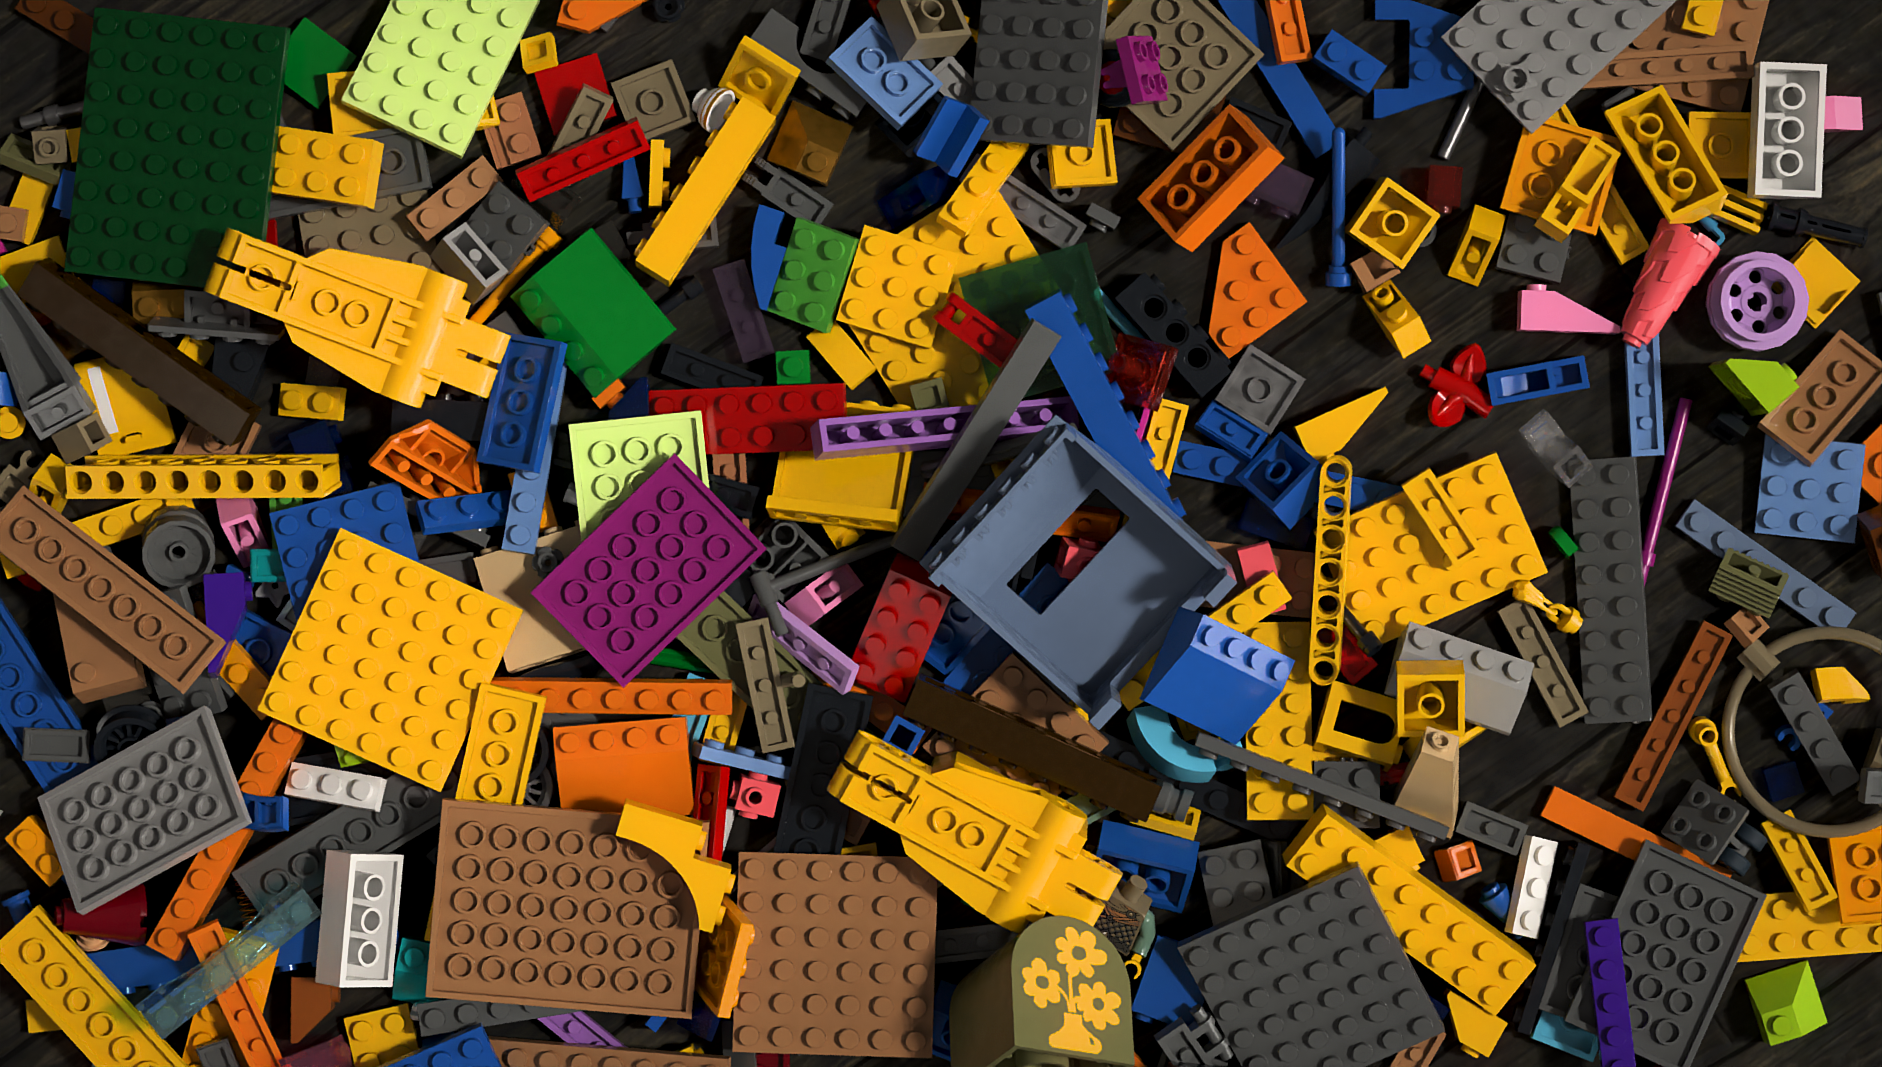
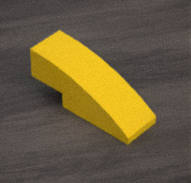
[1534,135,1621,243]

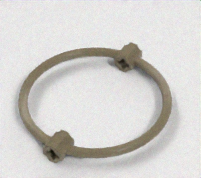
[1721,626,1882,838]

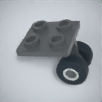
[1661,779,1767,876]

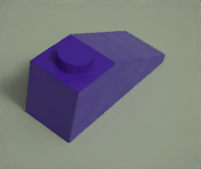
[203,572,253,678]

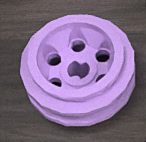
[1706,251,1809,352]

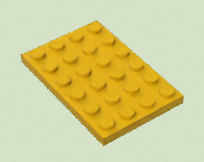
[1313,451,1548,644]

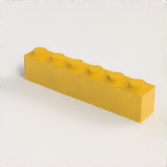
[634,96,776,287]

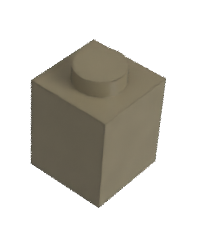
[51,412,112,464]

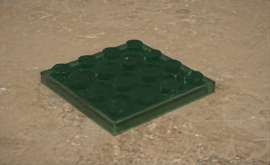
[959,242,1122,398]

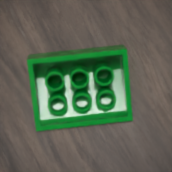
[510,228,677,398]

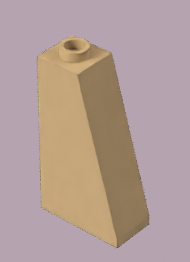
[1391,726,1459,839]

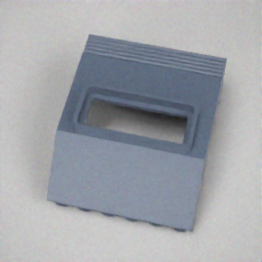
[919,415,1237,730]

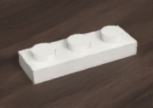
[284,762,387,812]
[1504,835,1558,939]

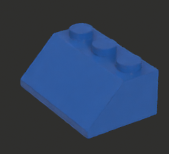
[1094,819,1200,913]

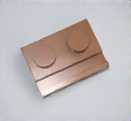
[484,92,543,170]

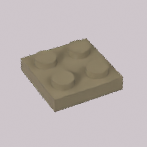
[611,59,697,141]

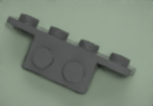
[147,287,285,345]

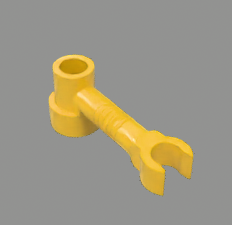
[1688,716,1742,797]

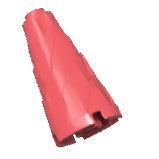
[1620,218,1721,349]

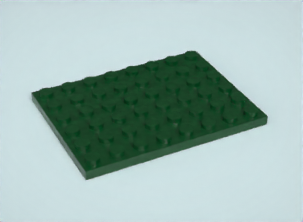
[64,7,291,288]

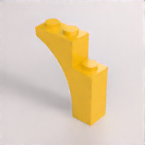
[616,799,736,933]

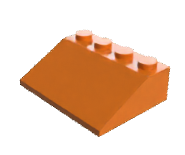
[553,716,694,816]

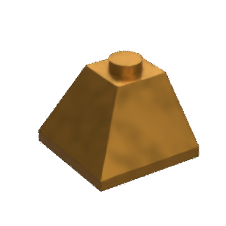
[766,100,853,187]

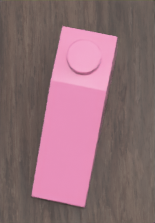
[1516,284,1620,335]

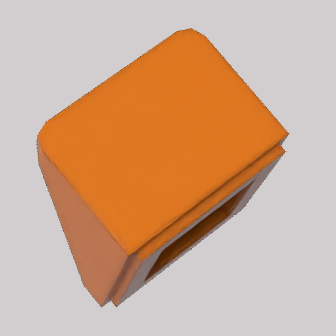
[1434,840,1482,882]

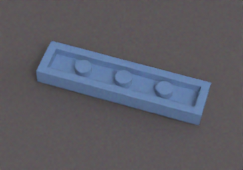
[1624,333,1665,457]

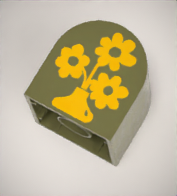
[949,916,1135,1067]

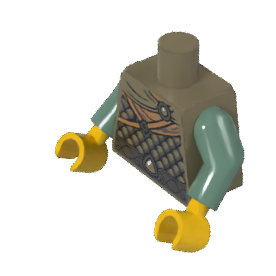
[1094,875,1156,979]

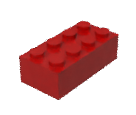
[851,553,953,703]

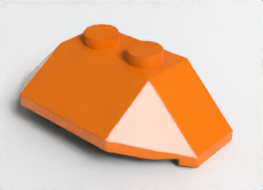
[368,419,482,499]

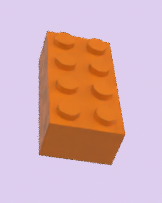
[1137,104,1285,252]

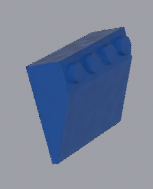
[1140,607,1295,745]

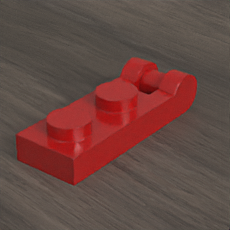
[932,291,1018,368]

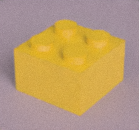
[1396,660,1465,737]

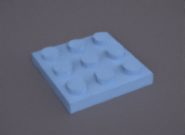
[1754,434,1866,543]

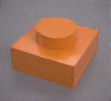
[591,379,627,410]

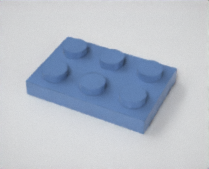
[826,16,943,130]

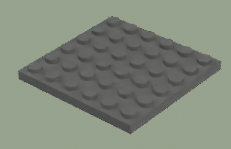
[1177,861,1445,1067]

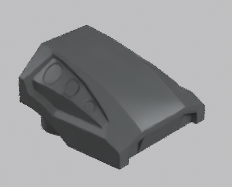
[748,516,830,604]

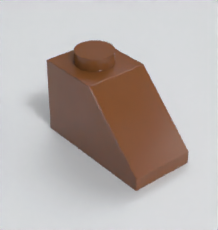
[291,974,341,1043]

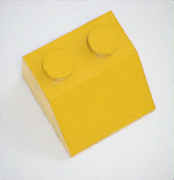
[1345,177,1440,269]

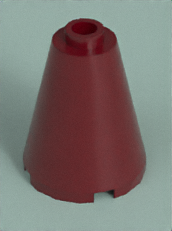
[54,884,147,946]

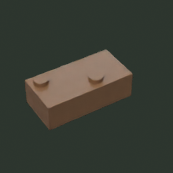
[53,553,147,704]

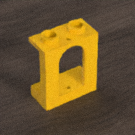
[1312,681,1403,772]

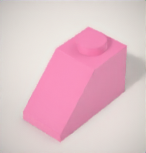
[1824,96,1863,133]
[216,498,272,568]
[784,564,864,626]

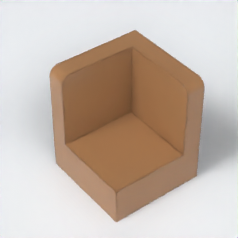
[1348,251,1401,294]

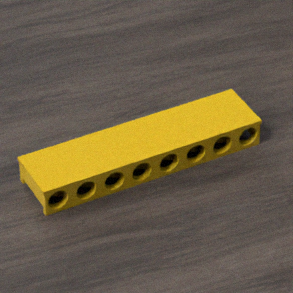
[65,453,342,499]

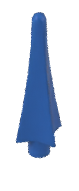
[621,157,646,214]

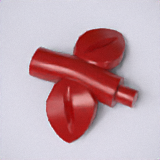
[1419,343,1493,427]

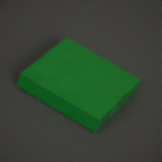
[284,17,359,110]

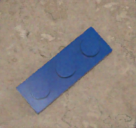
[415,490,512,535]

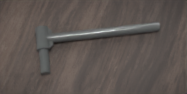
[749,532,896,638]

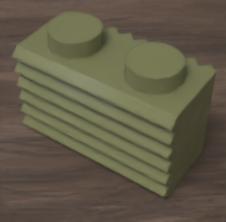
[1708,548,1789,619]

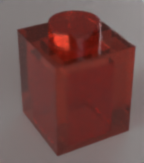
[1424,165,1463,214]

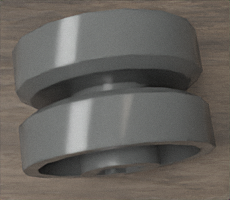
[141,505,215,588]

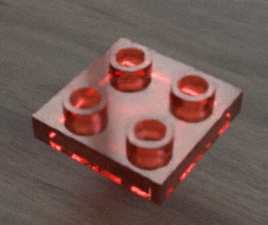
[1105,332,1179,412]

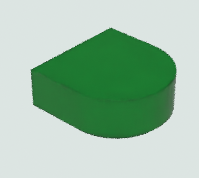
[1547,525,1578,559]

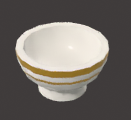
[692,88,735,133]

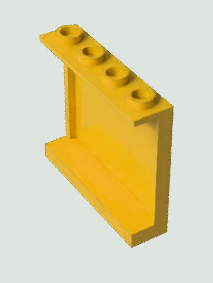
[766,400,914,532]

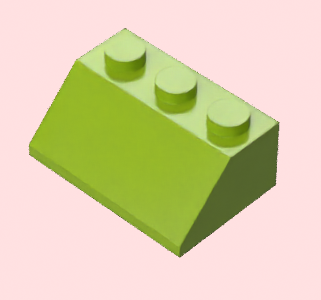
[1709,358,1799,416]

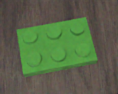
[767,217,860,333]

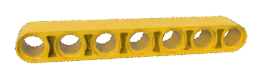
[1309,455,1352,686]

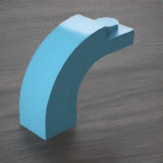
[1126,705,1243,783]

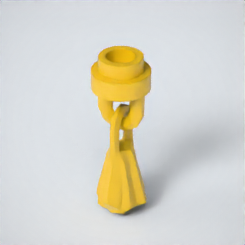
[1512,579,1583,634]

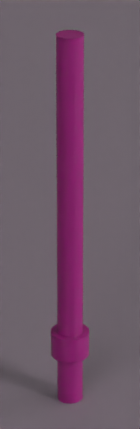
[1642,398,1692,588]

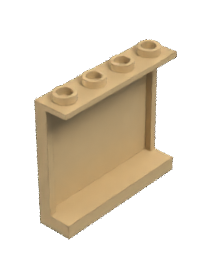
[473,519,587,674]

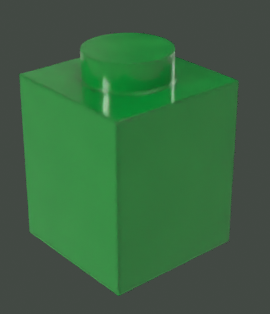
[776,350,811,385]

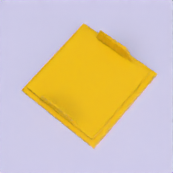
[1771,236,1861,329]

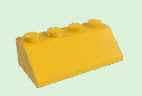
[1604,85,1728,224]

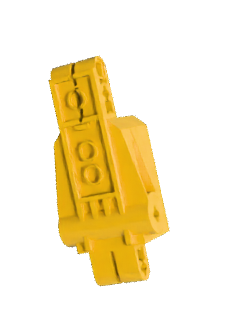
[203,227,511,409]
[826,730,1123,933]

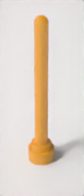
[469,226,564,324]

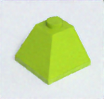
[1744,959,1827,1046]

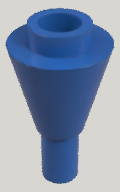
[1478,881,1523,939]

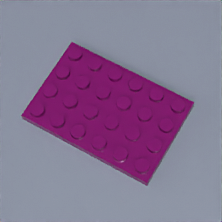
[530,453,767,688]

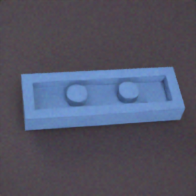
[690,738,791,780]

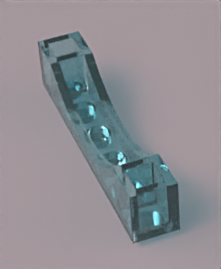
[135,881,322,1040]

